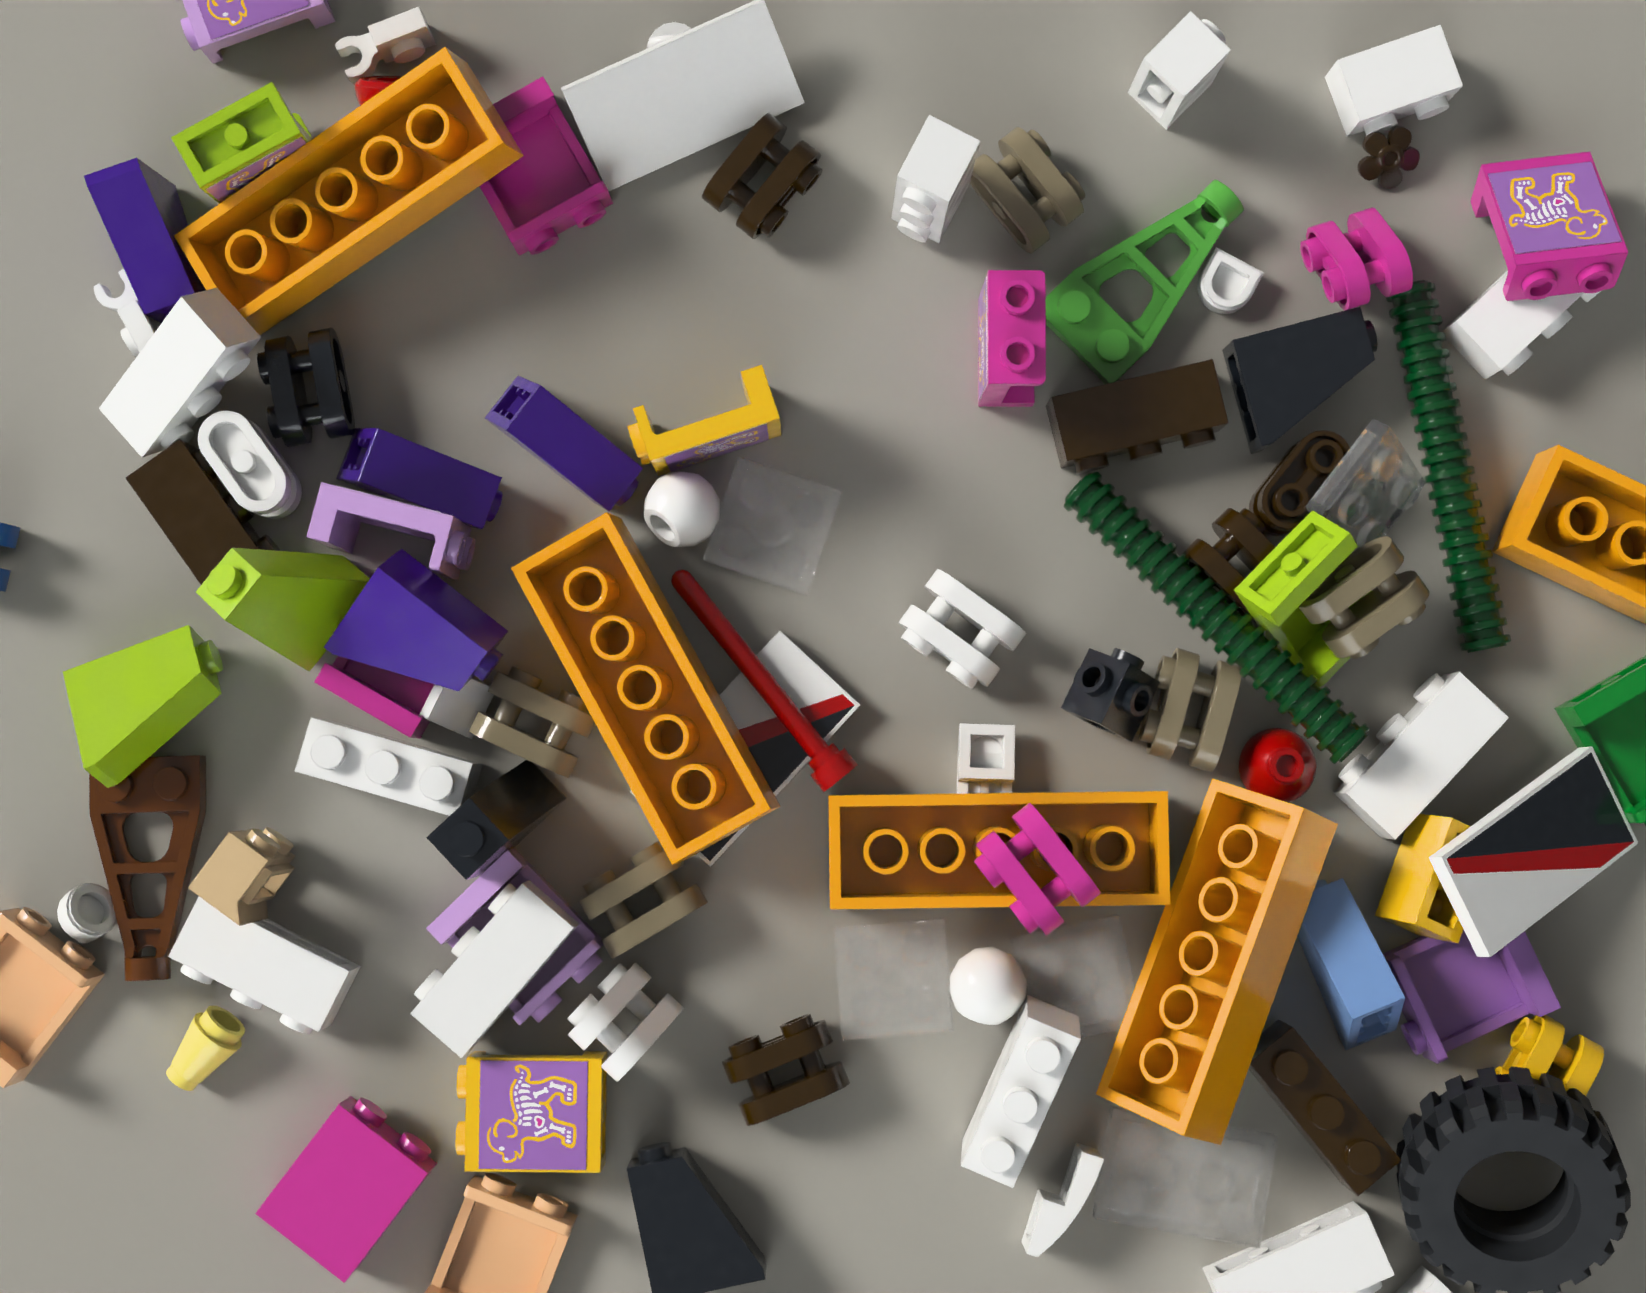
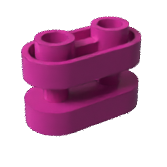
[1300,207,1413,310]
[974,803,1101,936]

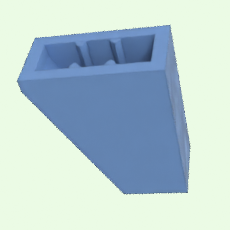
[1297,878,1405,1051]

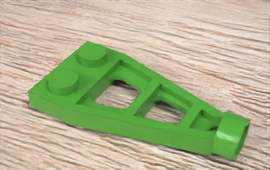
[1046,180,1244,384]

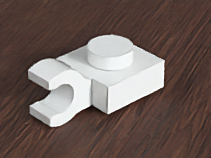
[335,6,436,83]
[94,269,161,357]

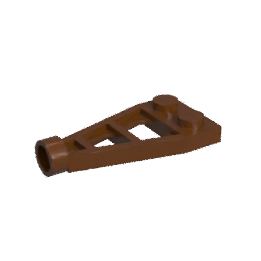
[89,755,206,981]

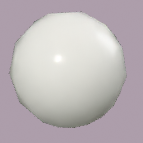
[644,471,720,547]
[949,947,1027,1025]

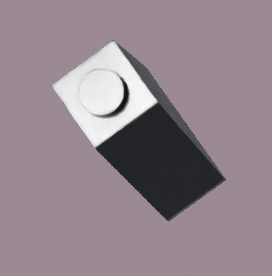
[1222,307,1378,454]
[426,760,567,880]
[627,1142,767,1293]

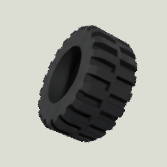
[1396,1066,1631,1293]

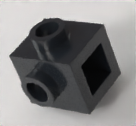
[1061,648,1160,742]

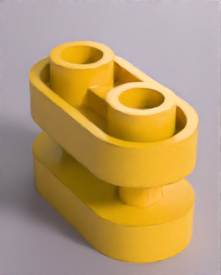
[1495,1015,1604,1096]

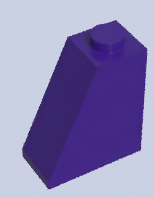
[84,158,206,323]
[485,376,643,512]
[336,428,503,529]
[324,548,508,691]

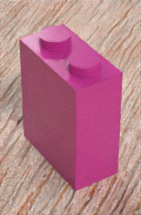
[255,1096,437,1283]

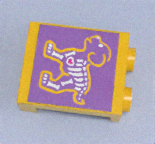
[627,365,782,476]
[455,1051,607,1173]

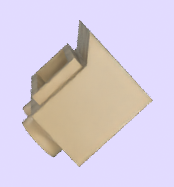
[188,827,295,926]

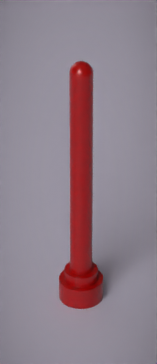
[671,570,858,792]

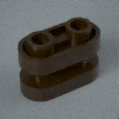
[702,113,823,239]
[1249,430,1352,536]
[1181,508,1275,628]
[722,1014,850,1126]

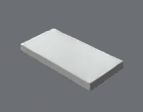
[561,0,805,191]

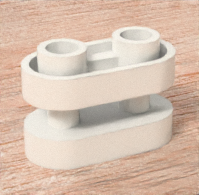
[198,410,302,519]
[898,569,1026,689]
[567,962,684,1082]

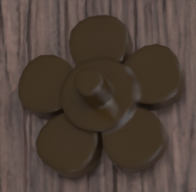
[1357,126,1420,189]

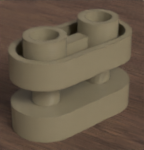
[970,127,1085,254]
[1299,536,1429,659]
[1139,648,1242,772]
[469,666,595,778]
[578,841,708,959]

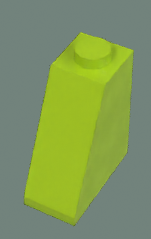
[196,548,370,672]
[63,625,223,788]

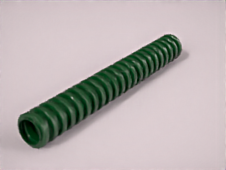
[1386,280,1511,653]
[1064,472,1370,764]

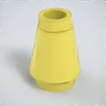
[166,1006,245,1091]

